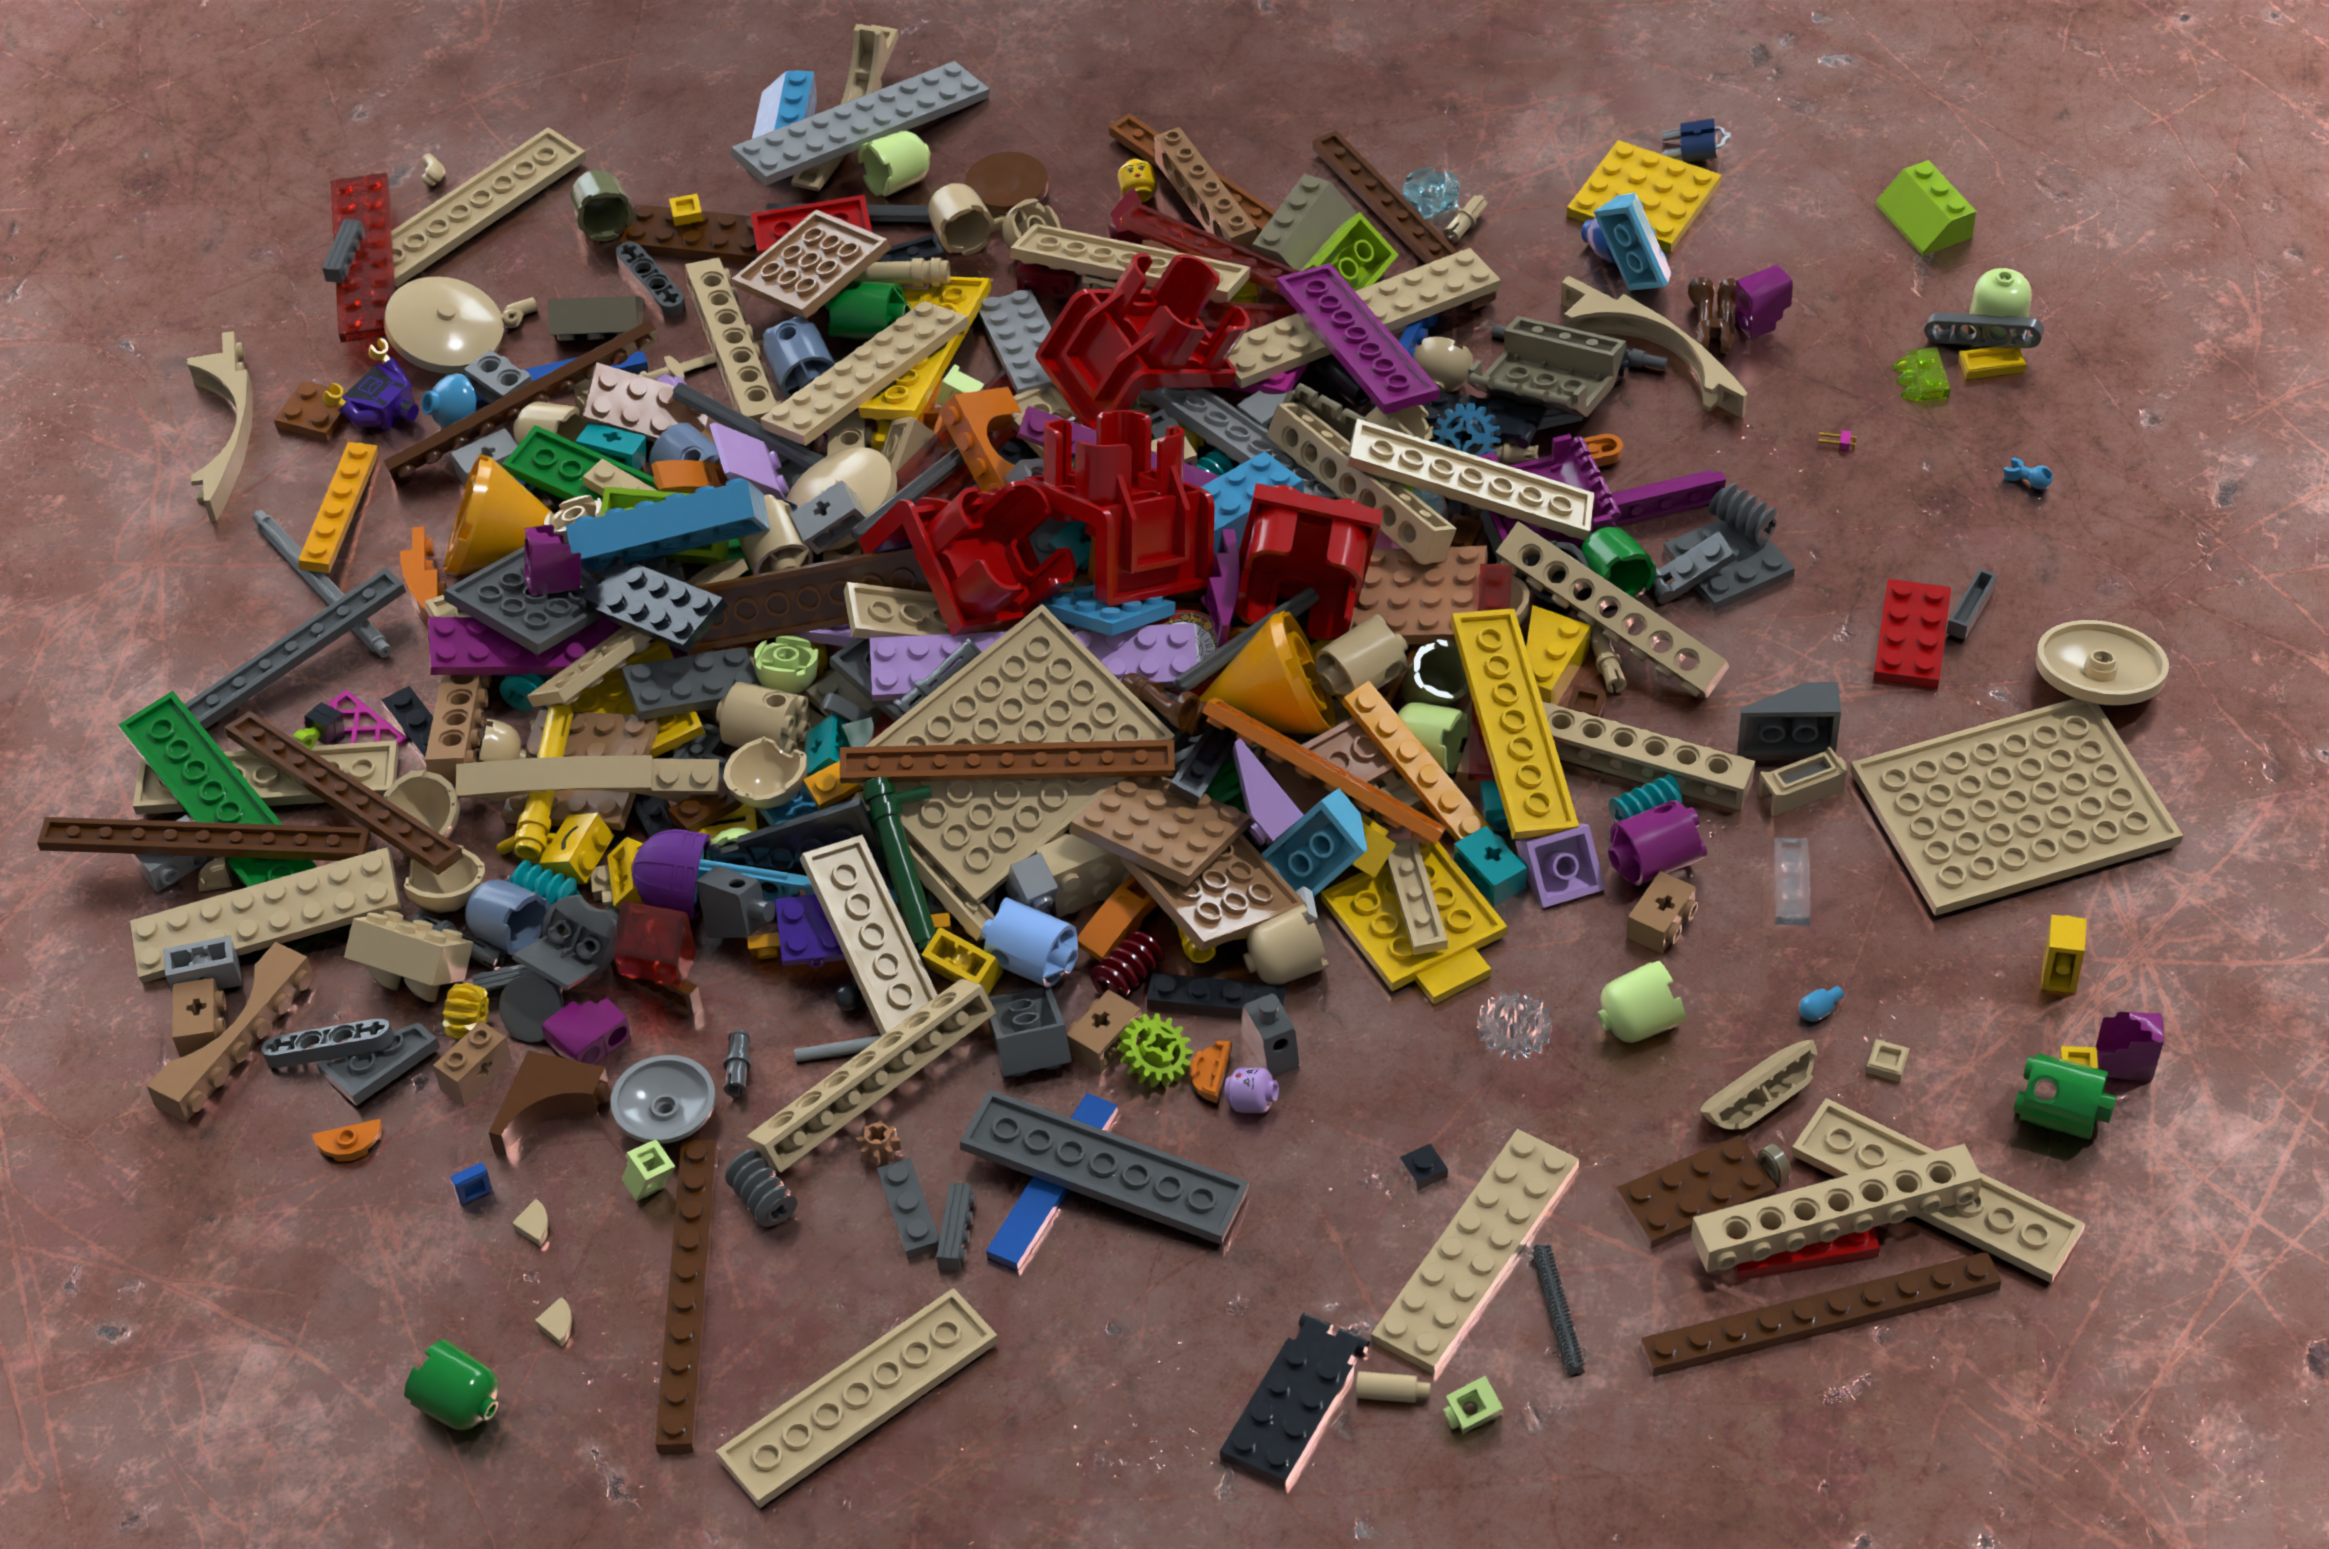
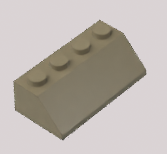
[1252,173,1357,278]

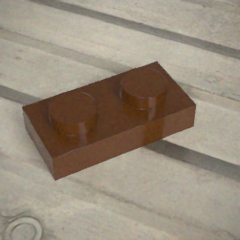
[668,779,741,832]

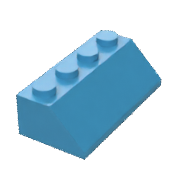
[752,70,817,139]

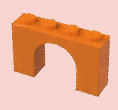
[938,387,1022,492]

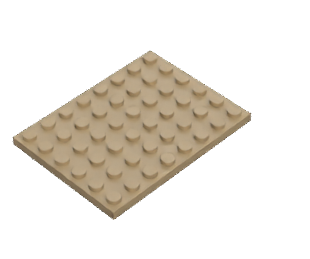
[858,604,1175,905]
[1850,698,2183,916]

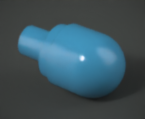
[1798,986,1844,1022]

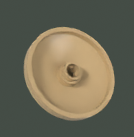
[384,277,504,374]
[785,447,897,552]
[2035,620,2169,705]

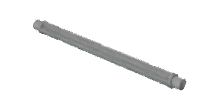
[252,510,392,658]

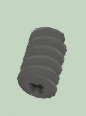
[1708,483,1778,545]
[725,1149,798,1227]

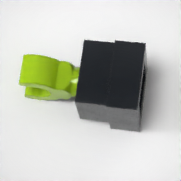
[293,702,345,750]

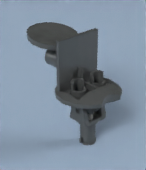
[499,895,624,1042]

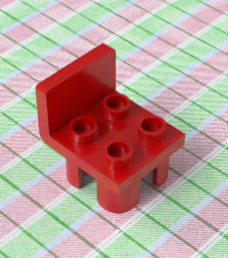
[1035,253,1250,430]
[1025,410,1215,606]
[858,481,1077,637]
[1235,483,1383,641]

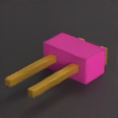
[1818,430,1856,450]

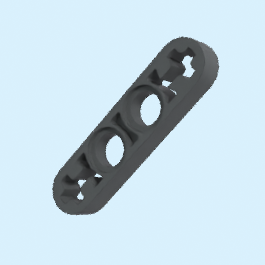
[616,242,686,317]
[1924,312,2044,348]
[261,1018,395,1068]

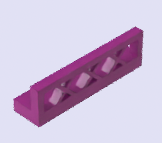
[1611,470,1726,526]

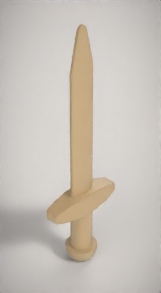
[638,339,764,381]

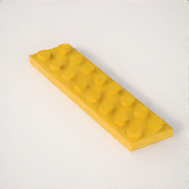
[858,277,992,420]
[1450,608,1579,839]

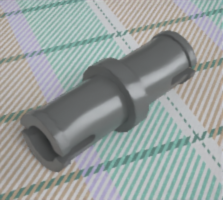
[723,1030,751,1097]

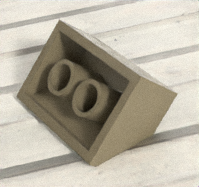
[548,296,645,341]

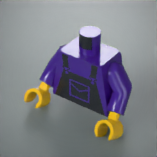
[323,338,419,430]

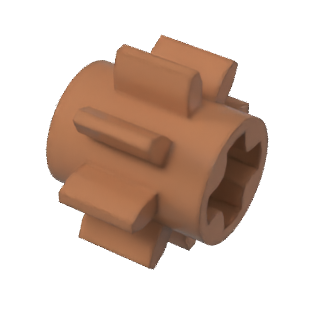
[856,1121,901,1166]

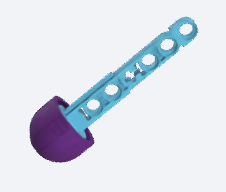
[632,829,903,920]

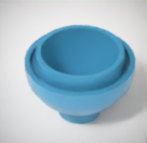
[422,374,476,429]

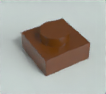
[1567,685,1606,717]

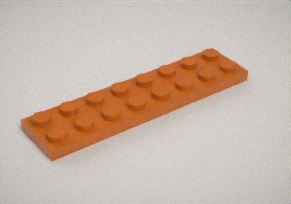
[1202,697,1447,845]

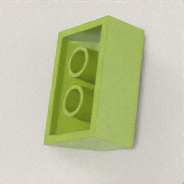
[1876,160,1976,256]

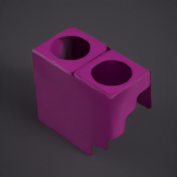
[1735,264,1793,339]
[524,524,581,596]
[542,998,631,1065]
[2095,1011,2165,1082]

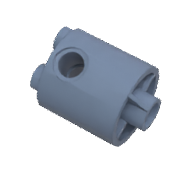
[763,315,835,399]
[649,423,722,469]

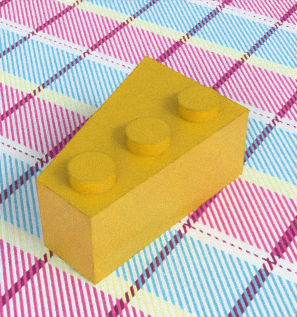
[1526,605,1591,705]

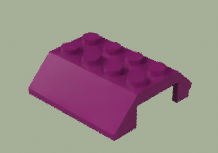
[1478,434,1622,559]

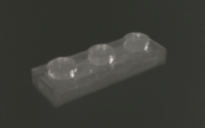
[1774,838,1810,926]

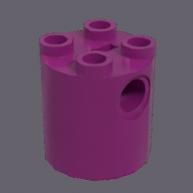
[1608,800,1707,886]

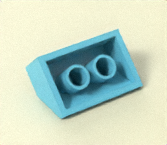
[1593,193,1671,290]
[1261,788,1367,897]

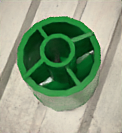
[825,281,911,341]
[2013,1053,2117,1140]

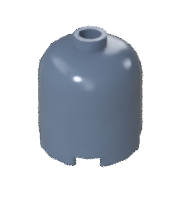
[465,879,550,955]

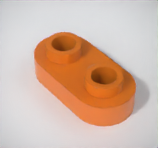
[1583,434,1623,466]

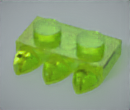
[1892,347,1951,401]

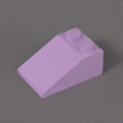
[710,422,789,502]
[1232,738,1304,847]

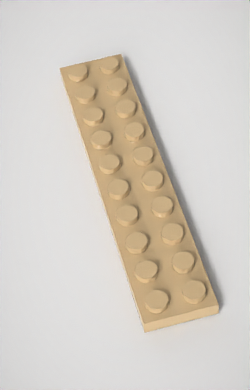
[338,127,587,306]
[1228,248,1501,388]

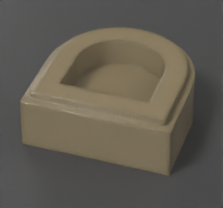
[1758,1143,1791,1187]

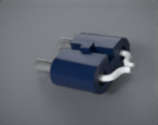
[1662,118,1731,163]

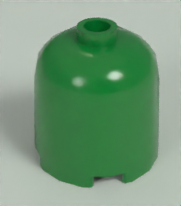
[1580,527,1657,599]
[404,1339,499,1431]

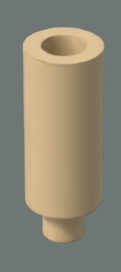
[1356,1371,1431,1403]

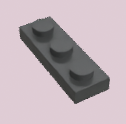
[877,1158,940,1259]

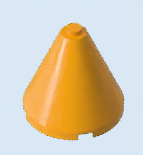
[443,454,555,576]
[1199,610,1337,736]

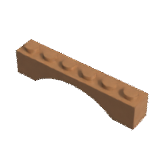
[147,942,314,1122]

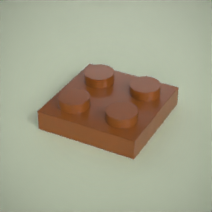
[274,380,347,442]

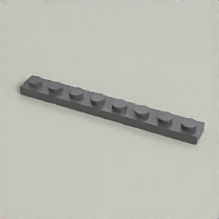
[184,567,406,729]

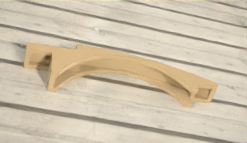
[791,24,899,191]
[1561,276,1748,418]
[187,331,254,522]
[455,755,719,803]

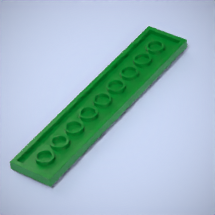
[503,425,753,577]
[117,691,317,942]

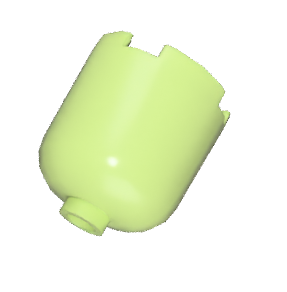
[858,131,930,197]
[1968,268,2032,336]
[1397,702,1471,774]
[1597,961,1686,1043]

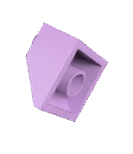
[1515,823,1605,908]

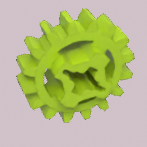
[1117,1013,1193,1088]

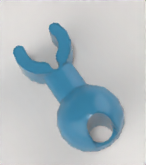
[2004,458,2053,490]

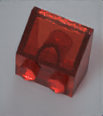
[614,901,697,986]

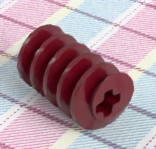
[1091,931,1165,997]

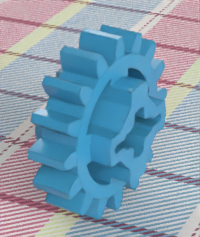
[1433,403,1501,456]

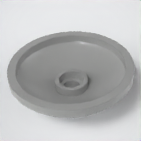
[611,1055,716,1144]

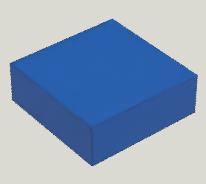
[450,1162,493,1205]

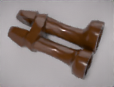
[1688,277,1738,354]
[1121,673,1210,737]

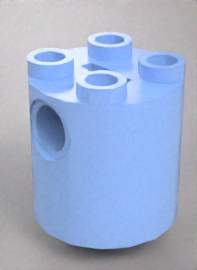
[981,897,1078,988]

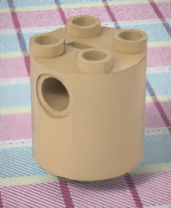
[737,495,813,575]
[1315,614,1408,702]
[716,682,810,755]

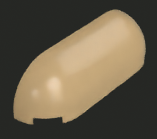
[1700,1040,1817,1130]

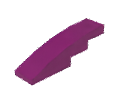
[1205,529,1240,647]

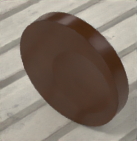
[965,152,1049,215]

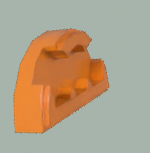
[1190,1041,1232,1103]
[311,1119,383,1162]

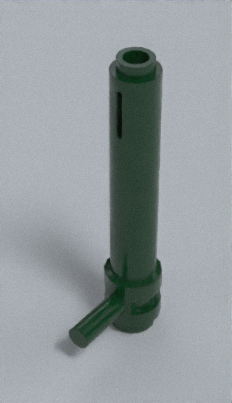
[862,777,936,953]

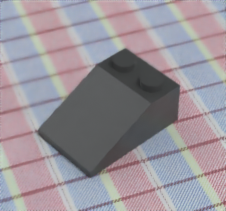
[1737,682,1841,756]
[988,986,1071,1077]

